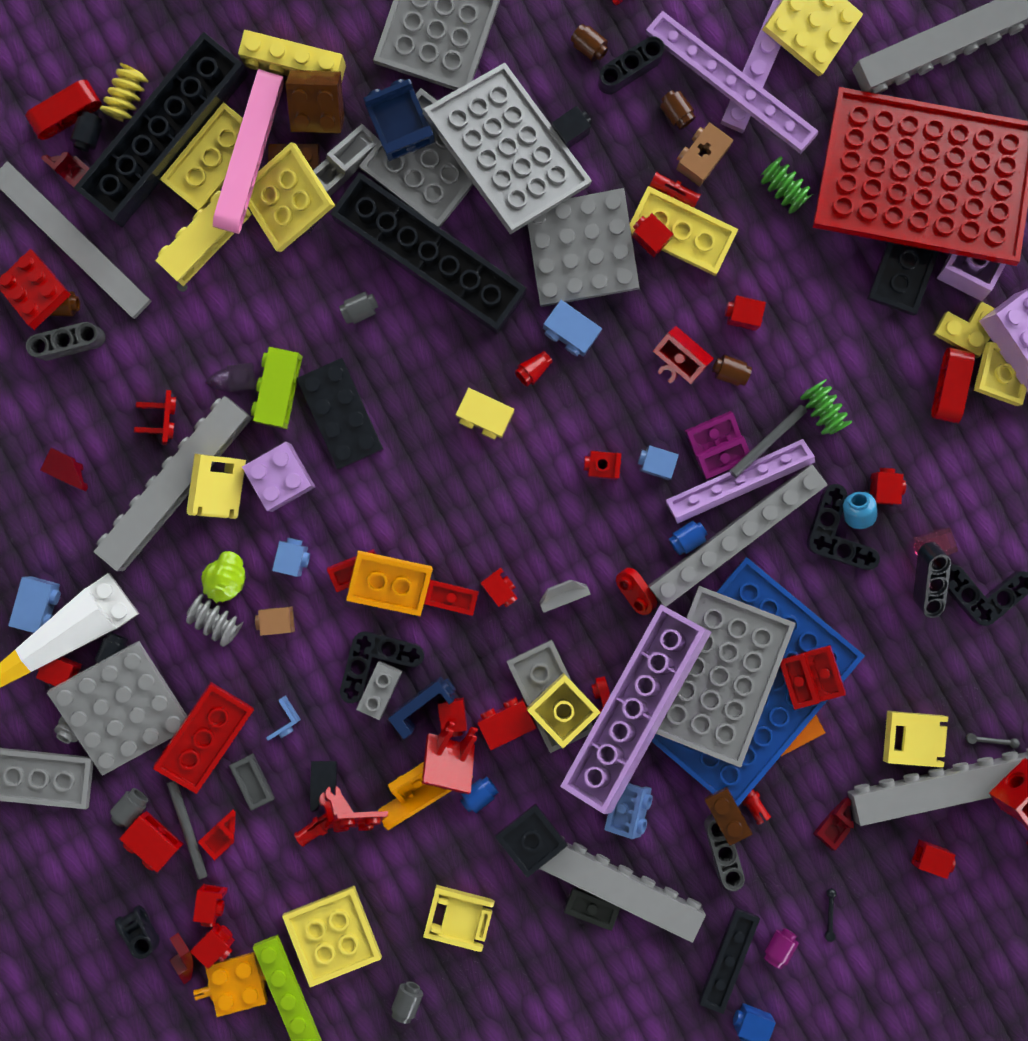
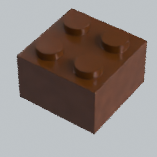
[286,70,344,133]

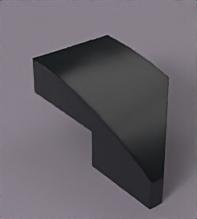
[310,761,338,812]

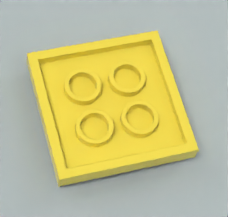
[762,0,863,77]
[248,142,335,252]
[282,886,382,987]

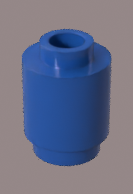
[668,520,708,556]
[460,776,499,813]

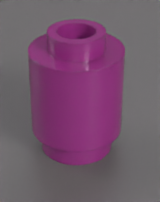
[764,928,799,969]

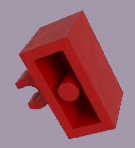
[653,326,714,384]

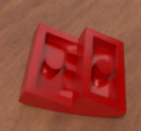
[780,645,846,710]

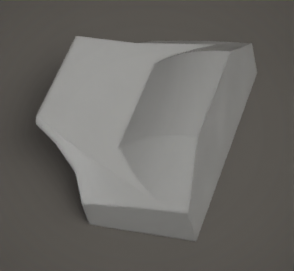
[539,580,591,613]

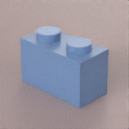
[543,300,602,357]
[8,576,61,633]

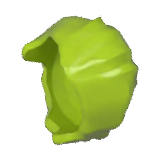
[201,551,246,604]

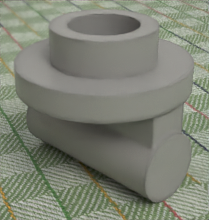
[54,716,78,744]

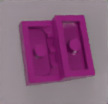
[685,411,750,479]

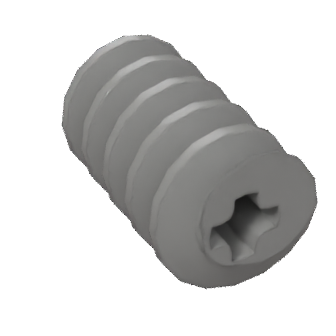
[186,594,243,647]

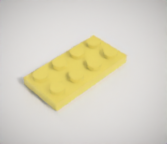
[160,102,243,211]
[630,186,738,276]

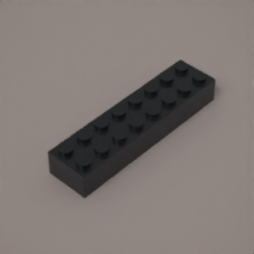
[74,32,249,227]
[330,172,526,335]

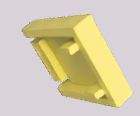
[187,454,246,519]
[883,711,948,767]
[423,885,495,952]

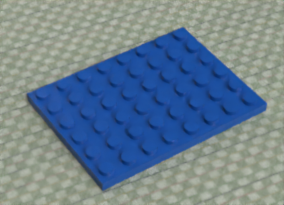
[652,557,865,806]

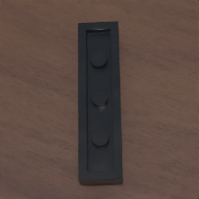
[698,907,760,1014]

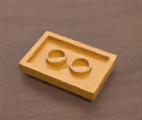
[346,551,433,616]

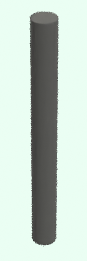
[729,405,807,478]
[167,781,208,879]

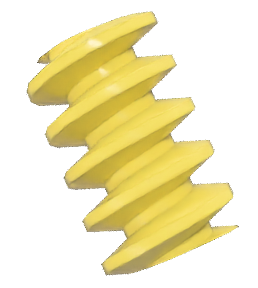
[99,63,149,122]

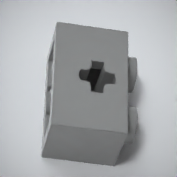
[356,660,403,720]

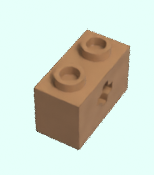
[676,122,733,187]

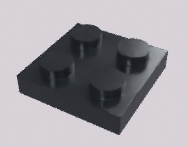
[495,803,568,878]

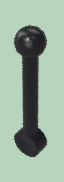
[824,888,837,942]

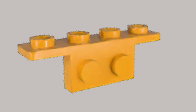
[378,762,473,830]

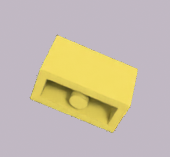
[456,387,514,440]

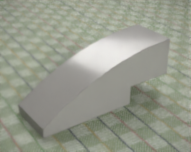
[313,124,379,196]

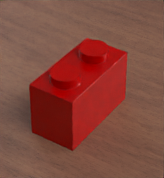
[477,697,536,751]
[119,811,184,873]

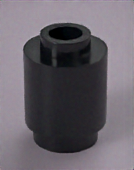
[70,111,103,152]
[94,633,128,663]

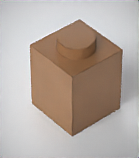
[255,606,295,636]

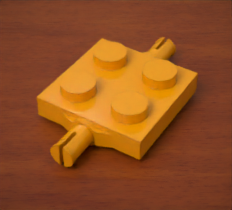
[193,952,268,1017]

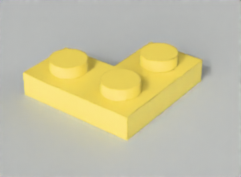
[933,301,995,358]

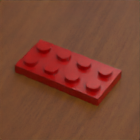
[153,682,254,794]

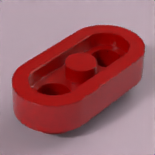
[616,568,657,615]
[591,676,610,715]

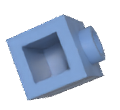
[637,446,679,480]
[272,538,310,577]

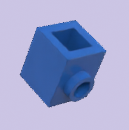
[733,1003,776,1041]

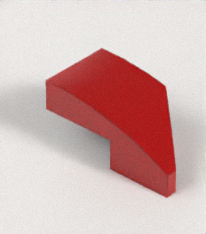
[198,809,236,861]

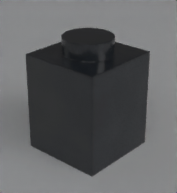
[552,105,592,149]

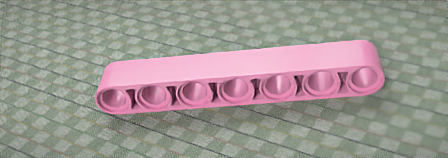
[213,69,284,234]

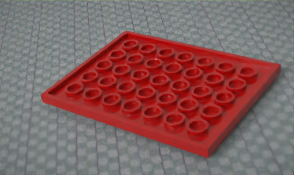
[812,87,1028,266]

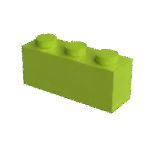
[251,347,303,429]

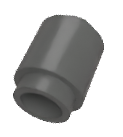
[339,291,378,324]
[110,788,148,827]
[391,981,423,1024]

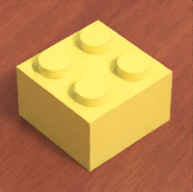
[527,673,601,748]

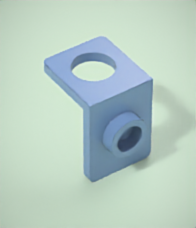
[266,695,301,741]

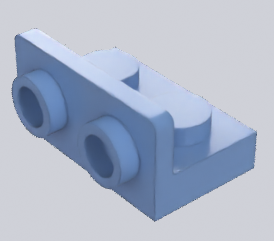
[605,783,653,839]

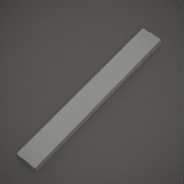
[0,161,152,319]

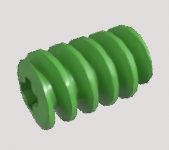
[760,156,813,214]
[800,379,852,435]

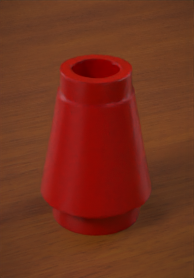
[515,351,552,386]

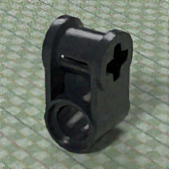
[115,905,160,959]

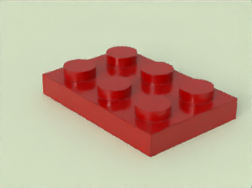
[0,249,71,330]

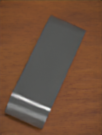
[26,322,105,361]
[704,814,745,891]

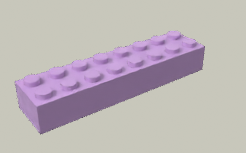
[560,604,711,814]

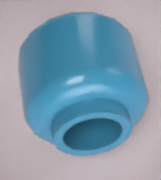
[843,492,878,529]

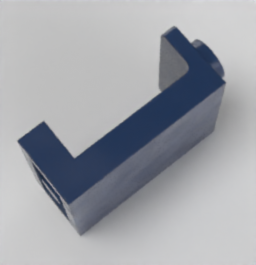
[363,79,435,161]
[388,676,456,739]

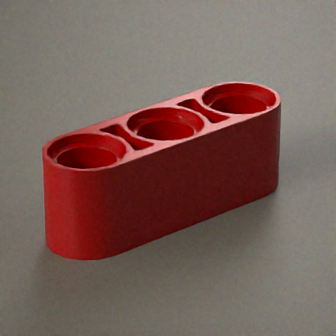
[25,80,102,140]
[931,347,975,424]

